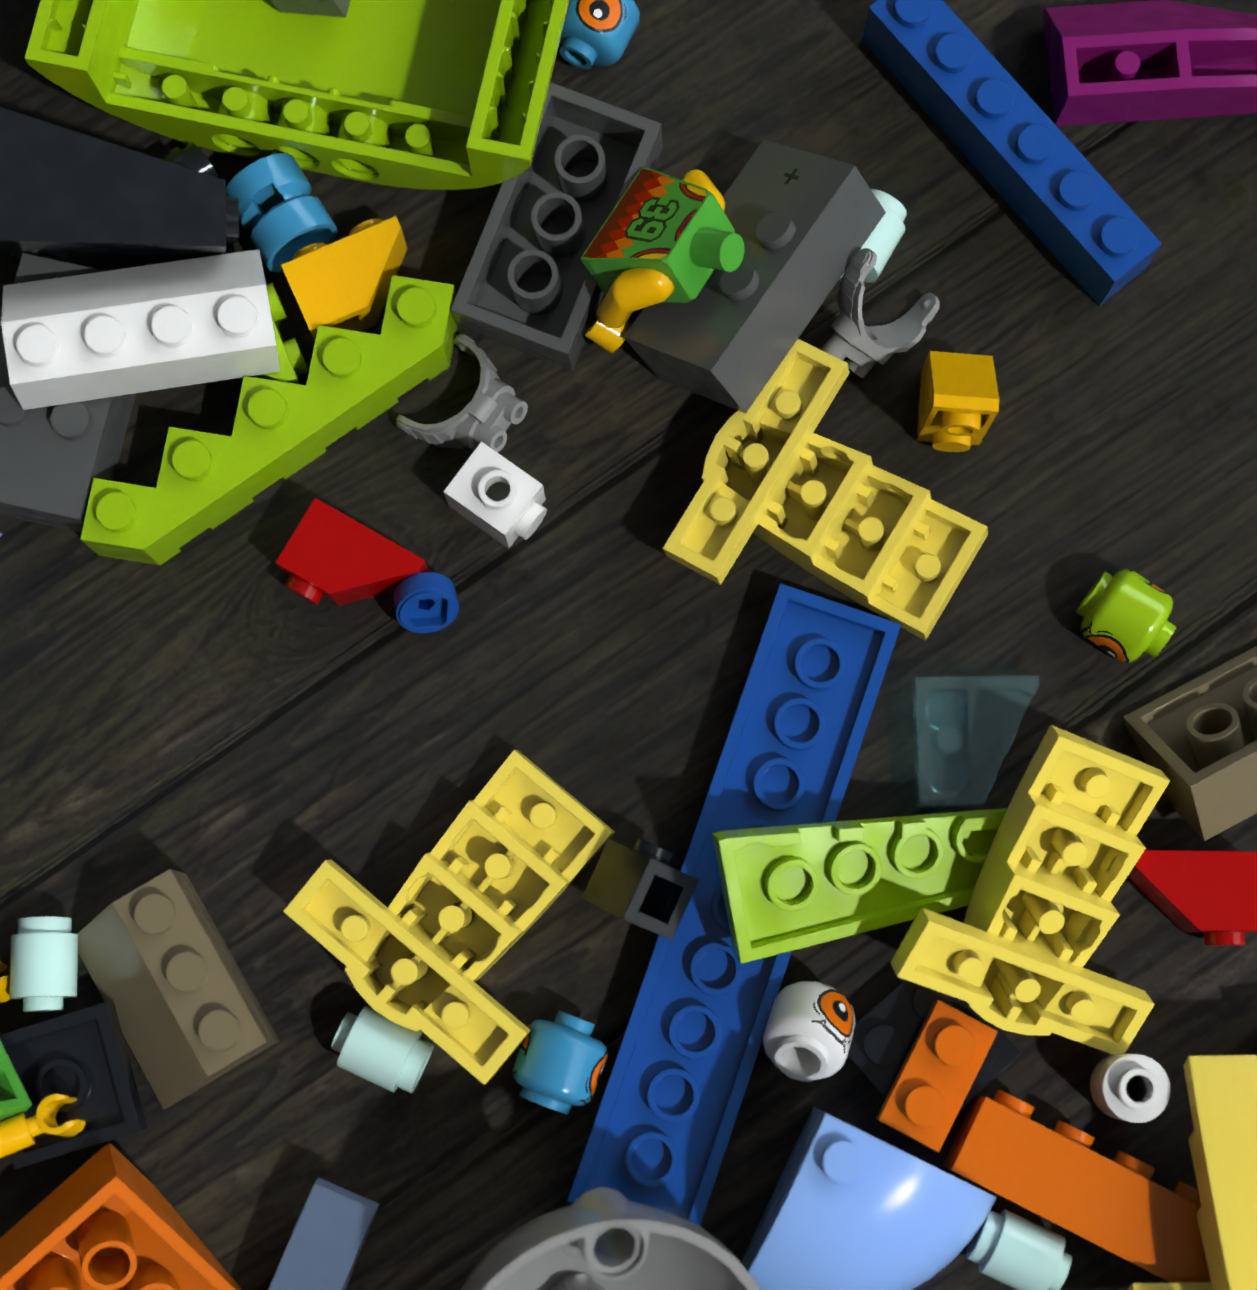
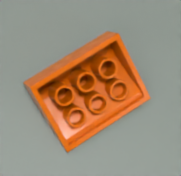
[0,1142,242,1290]

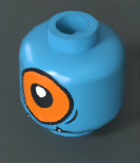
[559,0,640,69]
[512,1010,608,1114]

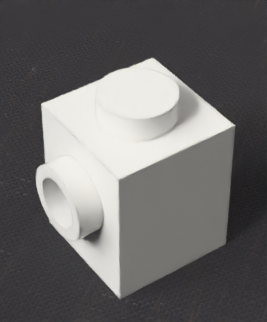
[443,441,547,549]

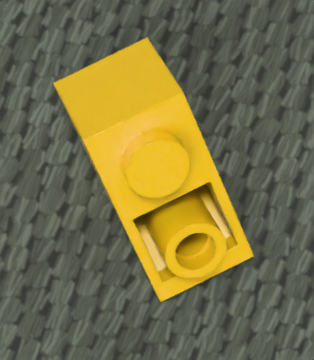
[281,216,408,340]
[917,351,999,452]

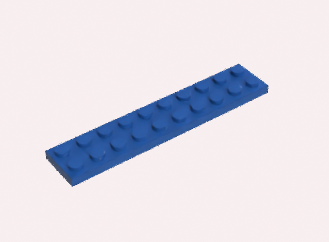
[567,583,901,1226]

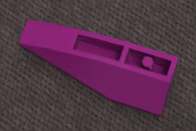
[1043,0,1257,126]

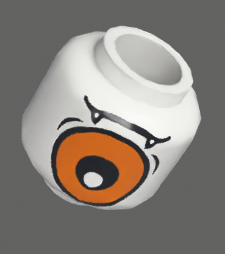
[763,981,856,1081]

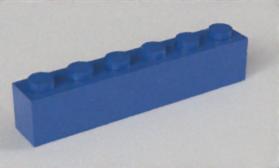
[862,0,1162,306]

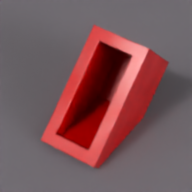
[275,498,430,606]
[1127,850,1257,946]

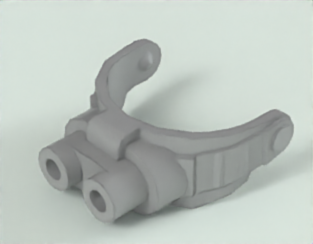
[822,248,940,378]
[395,334,528,453]

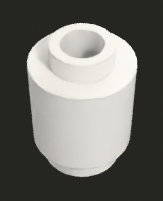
[1090,1053,1171,1123]

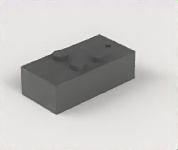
[451,82,663,371]
[624,140,886,414]
[0,253,137,533]

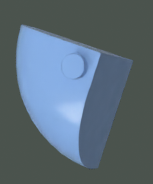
[741,1107,997,1290]

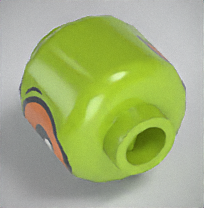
[1076,569,1176,663]

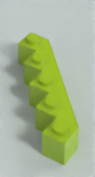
[80,275,458,566]

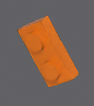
[876,1000,998,1152]

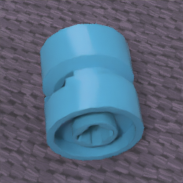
[226,153,338,272]

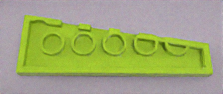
[712,808,1007,964]

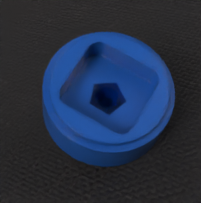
[393,572,459,633]

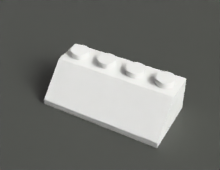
[1,249,280,410]

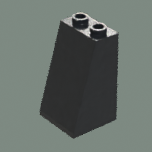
[0,107,239,258]

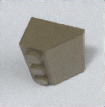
[1123,646,1257,841]
[77,869,279,1109]

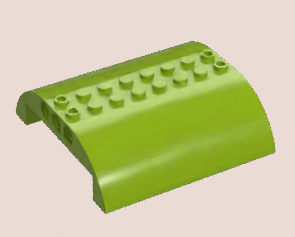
[24,0,569,190]

